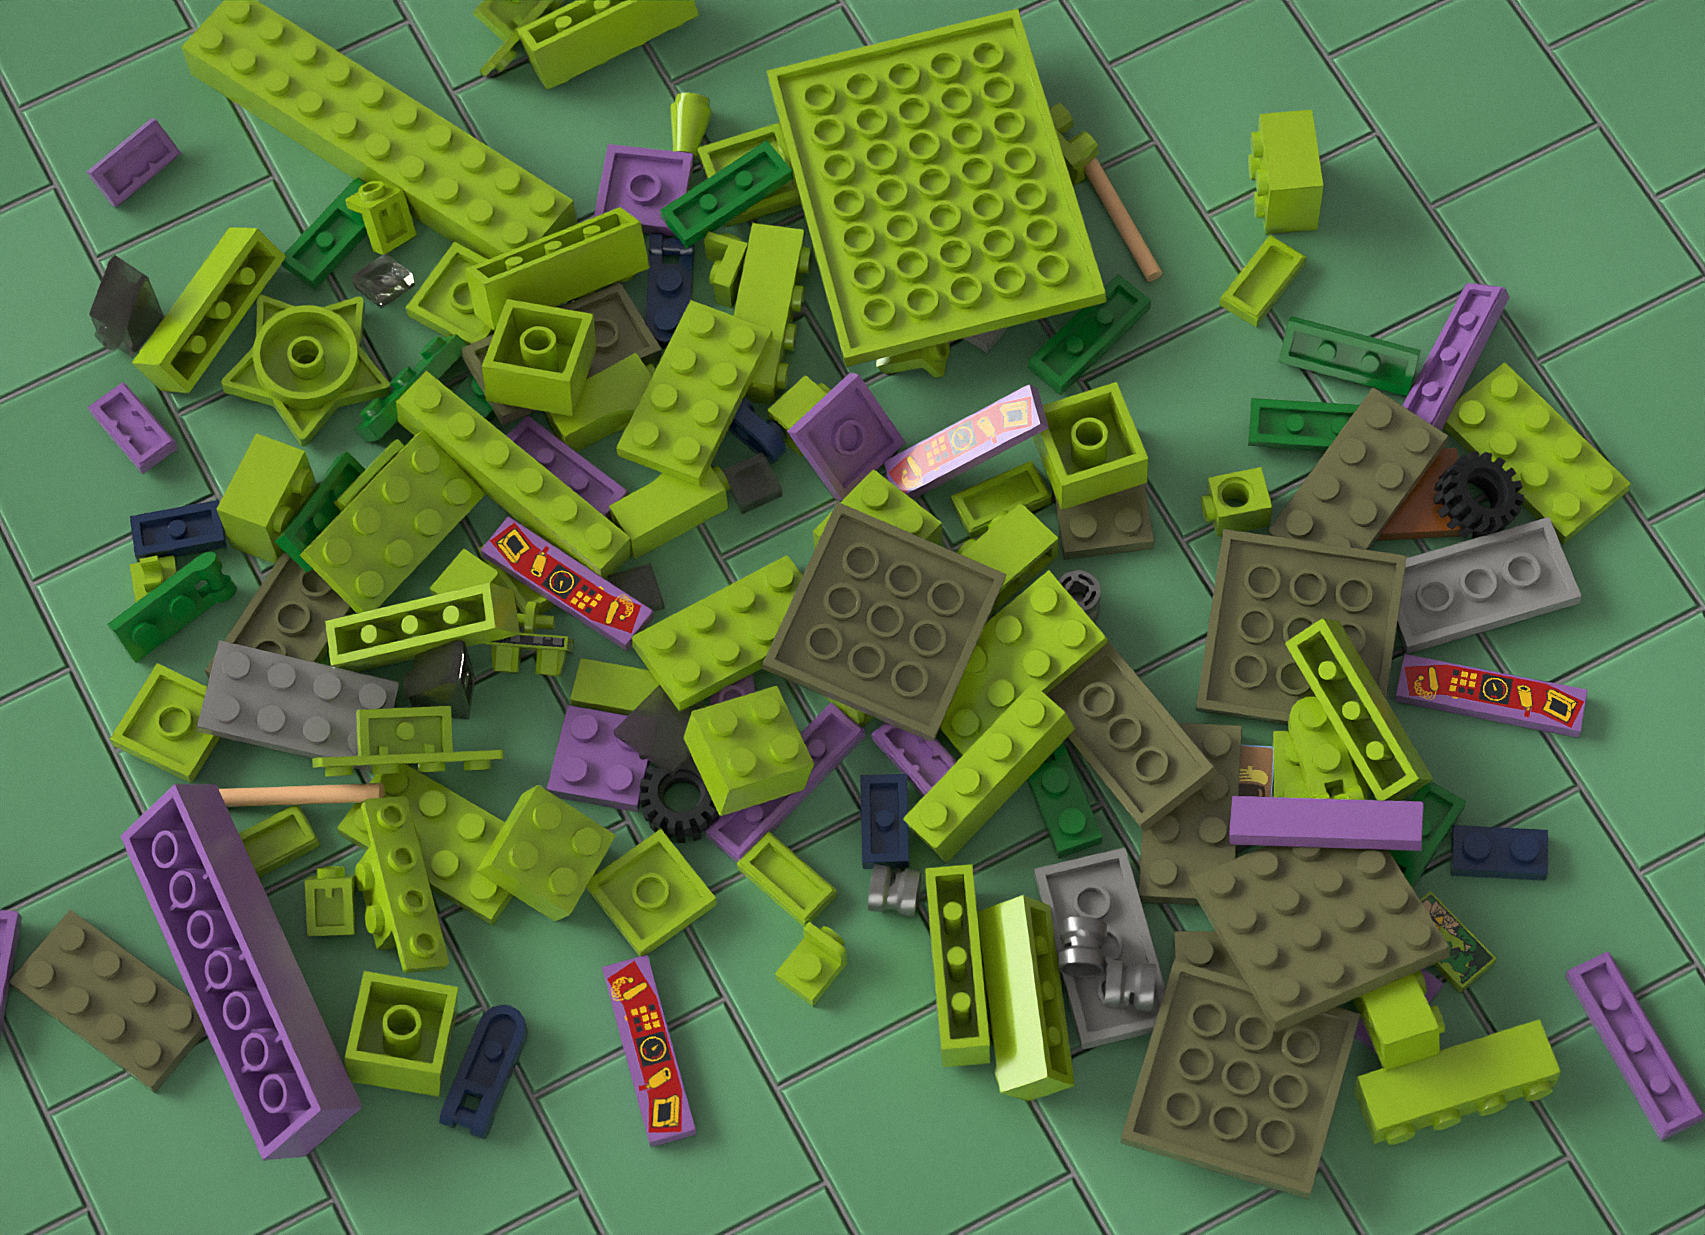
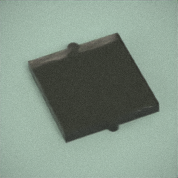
[614,685,707,776]

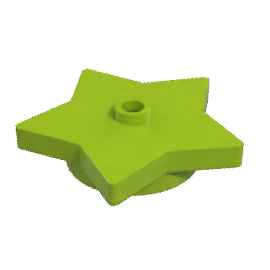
[221,295,391,447]

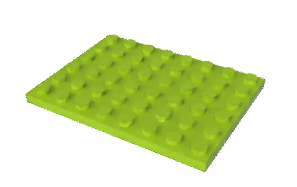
[767,8,1106,367]

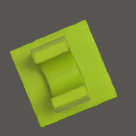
[129,555,178,603]

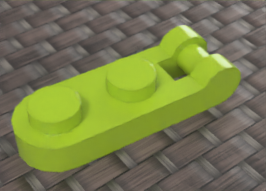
[1288,696,1365,800]

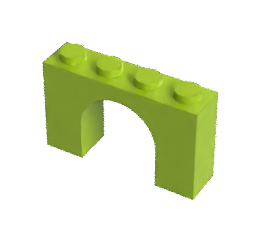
[545,353,730,560]

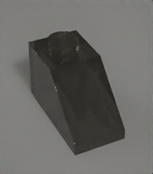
[89,255,164,357]
[403,640,476,719]

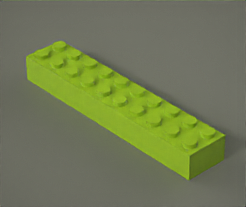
[181,0,578,259]

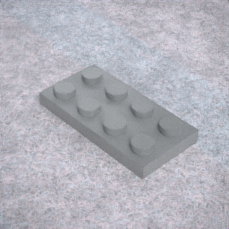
[1396,517,1582,654]
[197,640,400,772]
[1034,848,1166,1050]

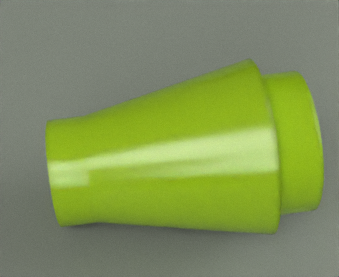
[670,93,713,160]

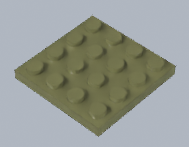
[762,502,1007,743]
[1196,529,1407,725]
[1190,846,1450,1032]
[1120,960,1361,1199]

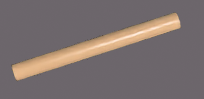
[1072,137,1162,282]
[219,783,385,807]

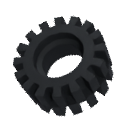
[1434,451,1524,539]
[639,752,719,843]

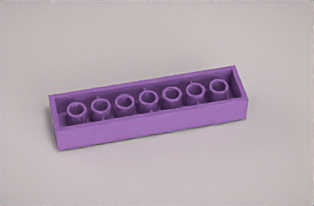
[120,784,362,1160]

